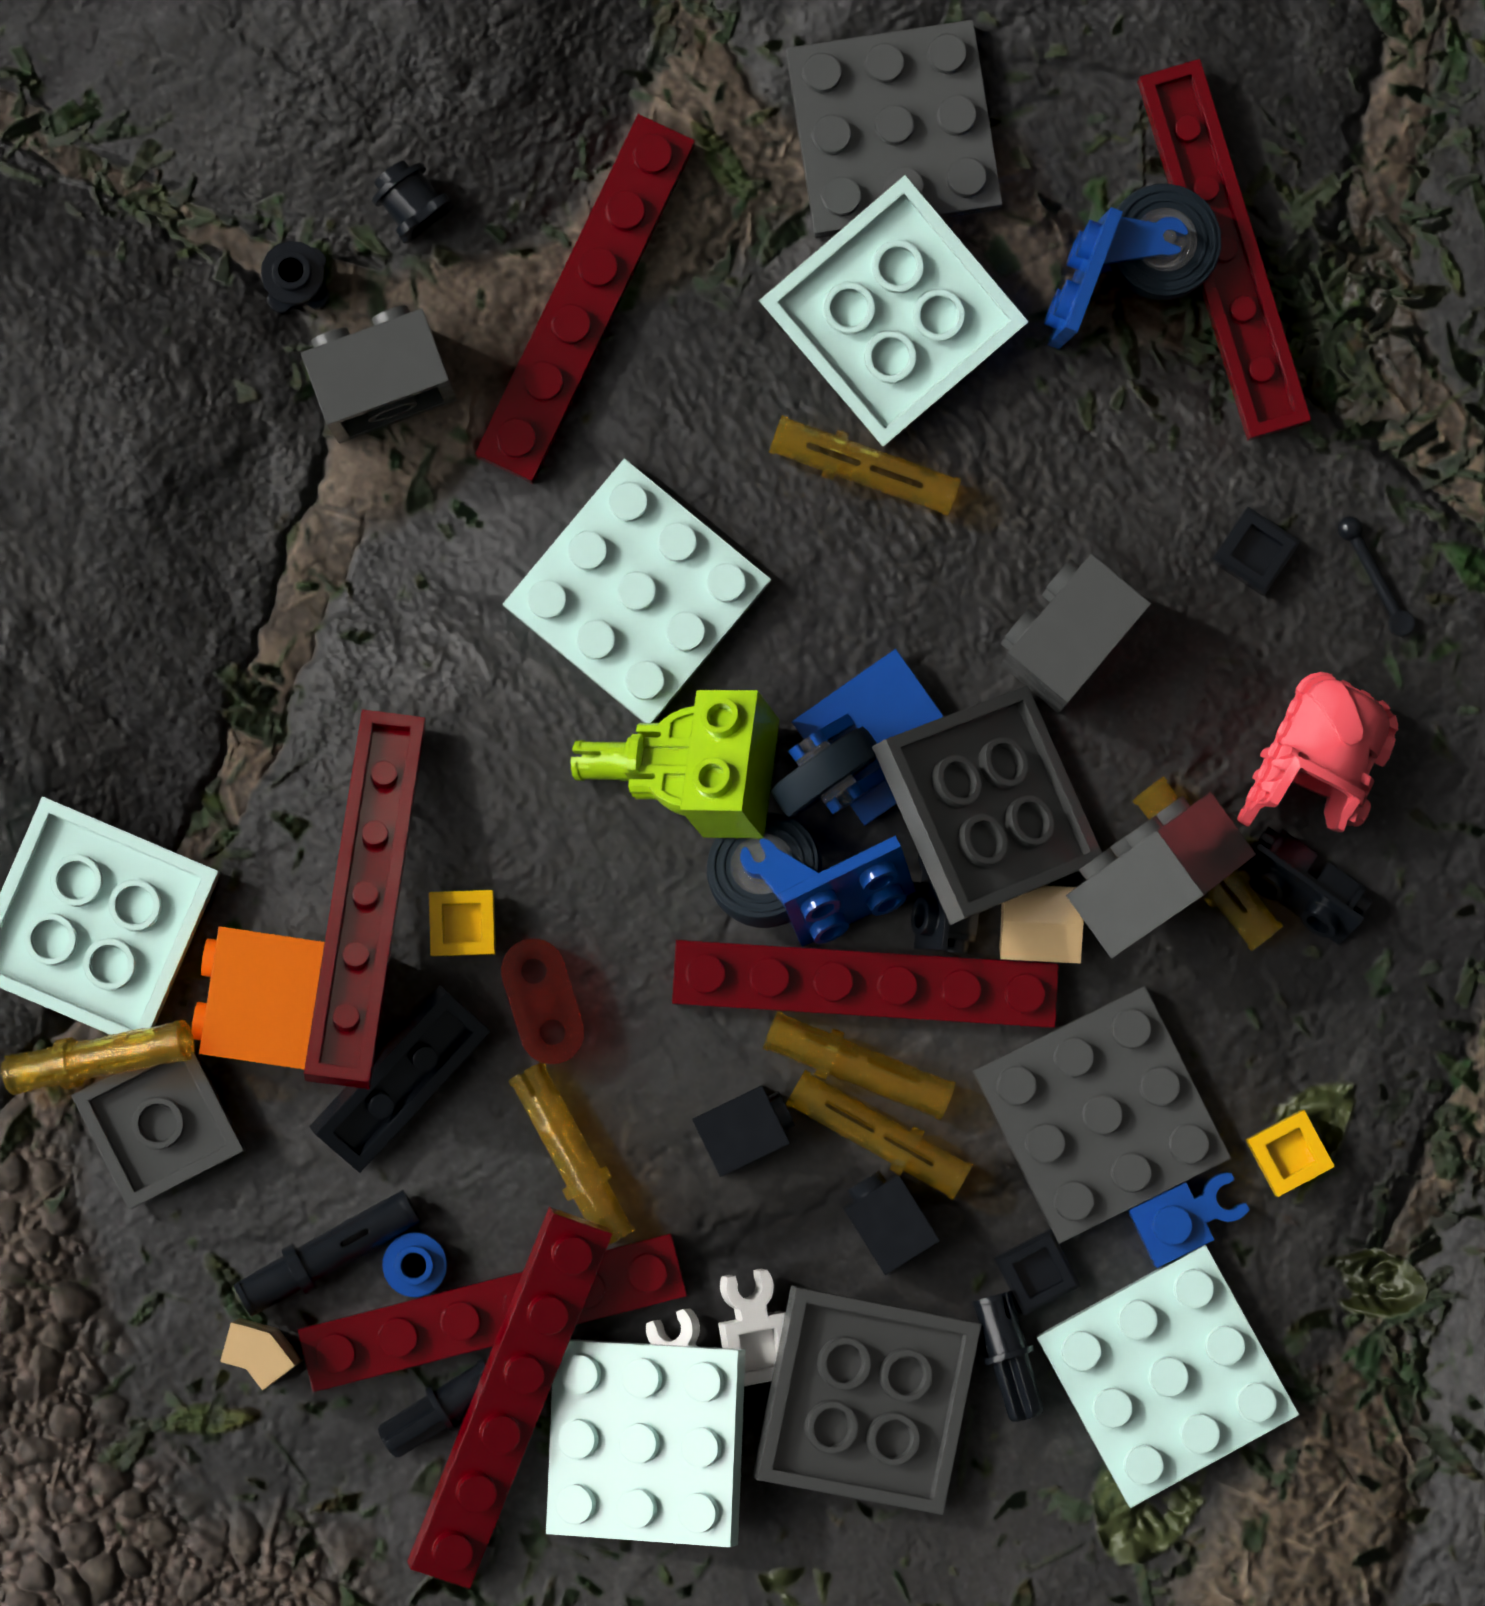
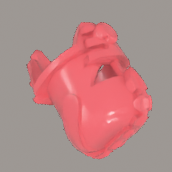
[1237,672,1398,832]

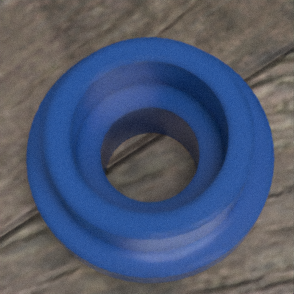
[382,1232,447,1297]

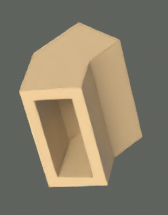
[999,886,1084,964]
[220,1318,303,1391]

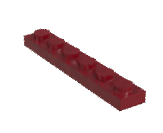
[1137,59,1311,442]
[475,114,695,484]
[304,709,426,1089]
[672,940,1059,1028]
[407,1207,612,1589]
[298,1233,687,1392]

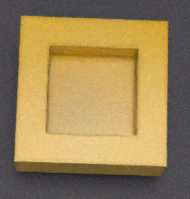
[429,890,496,957]
[1245,1110,1335,1197]

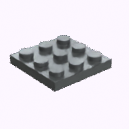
[786,20,1002,238]
[872,685,1102,925]
[972,986,1231,1244]
[752,1286,981,1515]

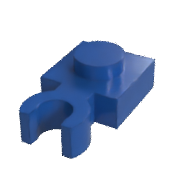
[1127,1172,1250,1268]

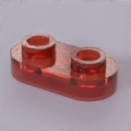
[501,939,585,1064]

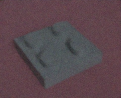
[71,1036,246,1210]

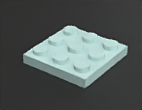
[759,175,1029,446]
[503,458,771,723]
[0,796,221,1048]
[1036,1245,1299,1508]
[546,1339,746,1547]

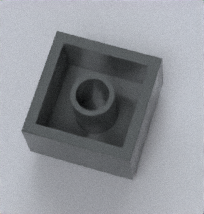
[300,305,457,443]
[1000,554,1151,713]
[1066,791,1256,959]

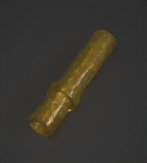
[768,415,961,516]
[1132,776,1283,951]
[762,1010,956,1120]
[1,1020,195,1095]
[508,1061,636,1246]
[786,1069,973,1200]

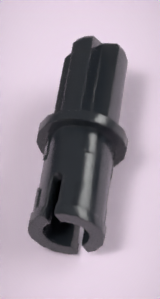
[972,1290,1044,1422]
[378,1359,486,1458]

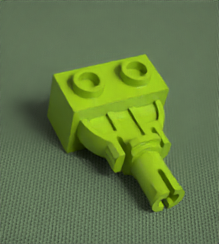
[571,690,779,839]

